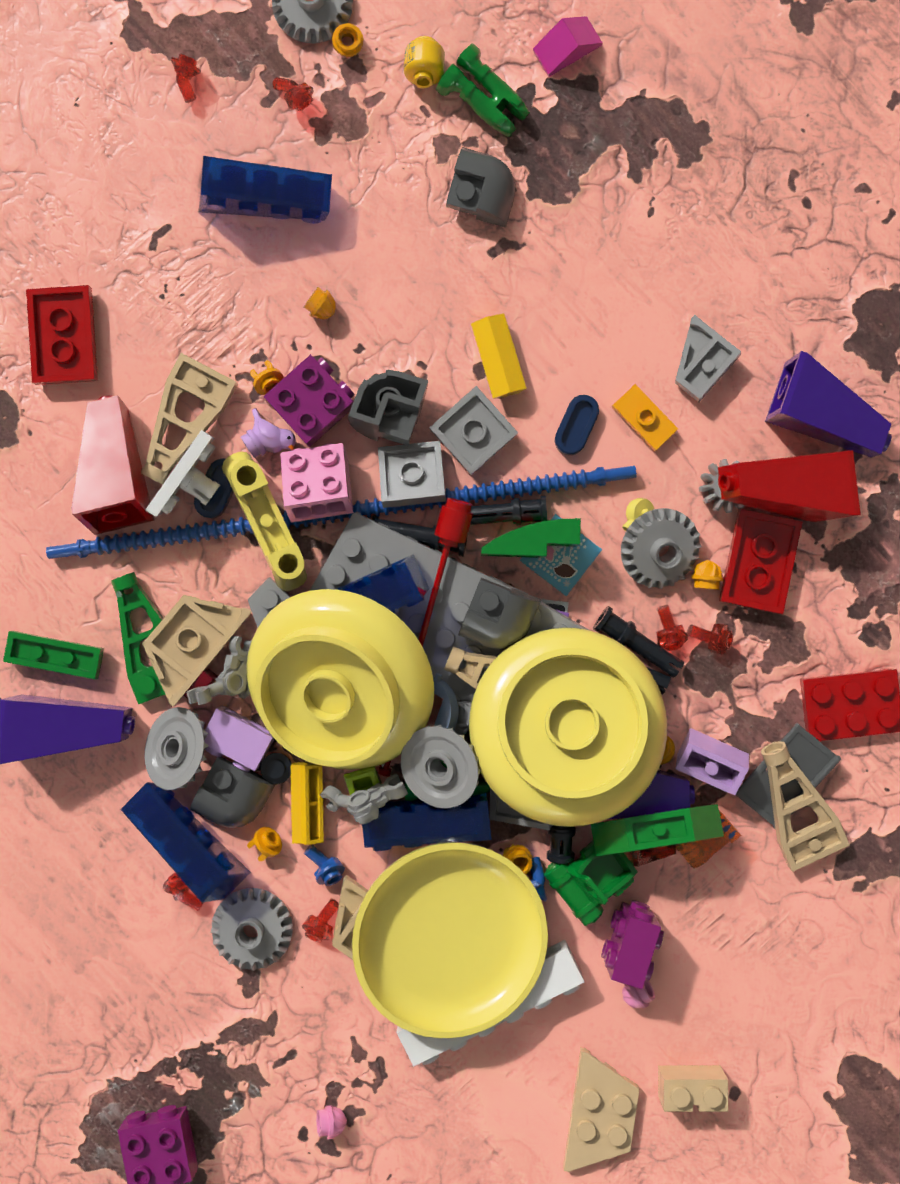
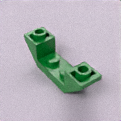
[590,804,724,856]

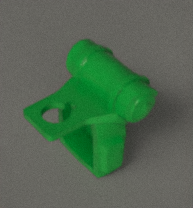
[544,840,638,926]

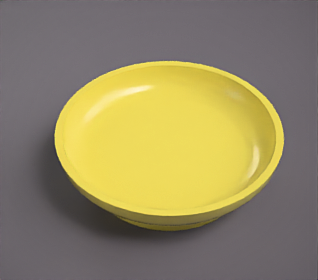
[246,589,434,770]
[469,628,667,827]
[352,842,548,1038]

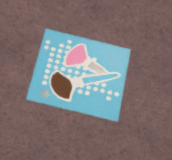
[519,514,602,596]

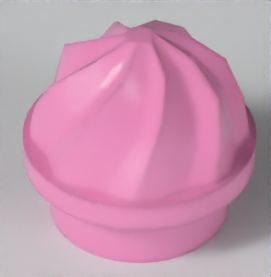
[622,980,655,1008]
[316,1105,347,1139]

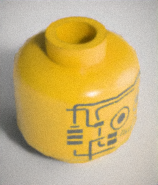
[403,36,445,88]

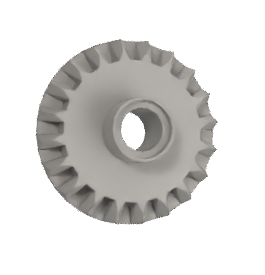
[272,0,353,43]
[621,508,702,589]
[144,707,209,790]
[401,725,481,808]
[211,888,293,971]

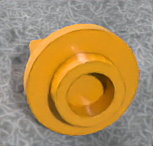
[250,360,284,395]
[247,827,282,861]

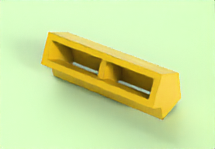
[471,313,527,399]
[291,762,324,845]

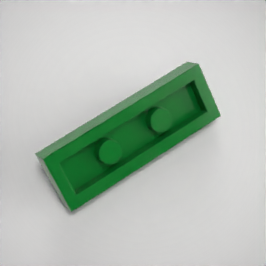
[3,631,104,679]

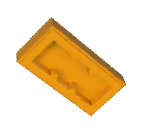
[611,384,678,452]

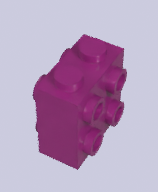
[263,354,355,447]
[601,900,664,989]
[117,1105,198,1184]

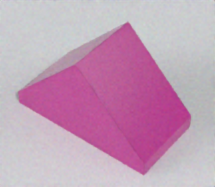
[533,16,603,77]

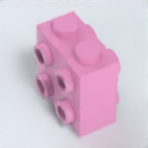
[281,443,353,523]

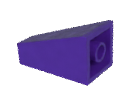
[765,351,892,458]
[0,694,135,764]
[609,770,695,819]

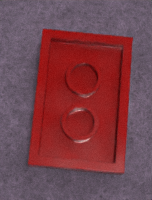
[26,285,98,385]
[719,509,803,614]
[800,668,900,741]

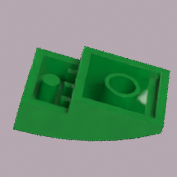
[481,518,581,558]

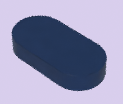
[554,395,599,456]
[194,458,234,518]

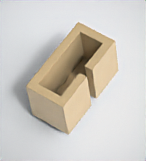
[658,1065,728,1112]

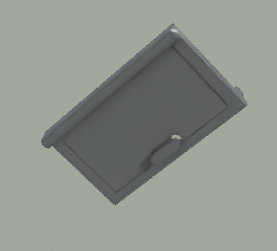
[736,723,841,830]

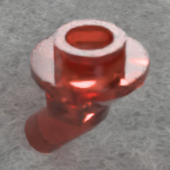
[171,54,201,103]
[273,77,314,111]
[656,605,688,651]
[687,623,733,655]
[163,872,204,911]
[302,898,339,943]

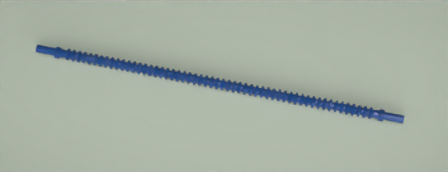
[46,465,637,559]

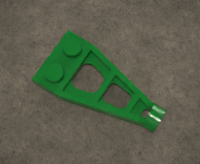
[111,572,165,705]

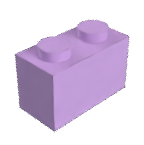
[204,705,275,772]
[675,728,749,796]

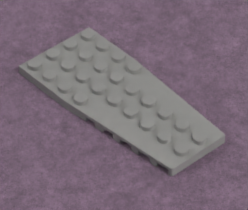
[310,512,591,703]

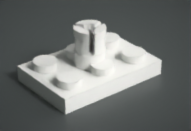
[146,430,220,517]

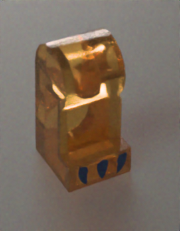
[676,811,742,869]

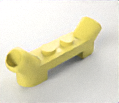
[222,452,307,591]

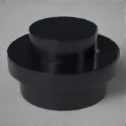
[261,753,292,784]

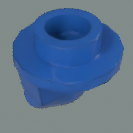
[304,844,345,886]
[530,857,547,902]

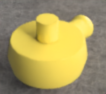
[622,498,654,532]

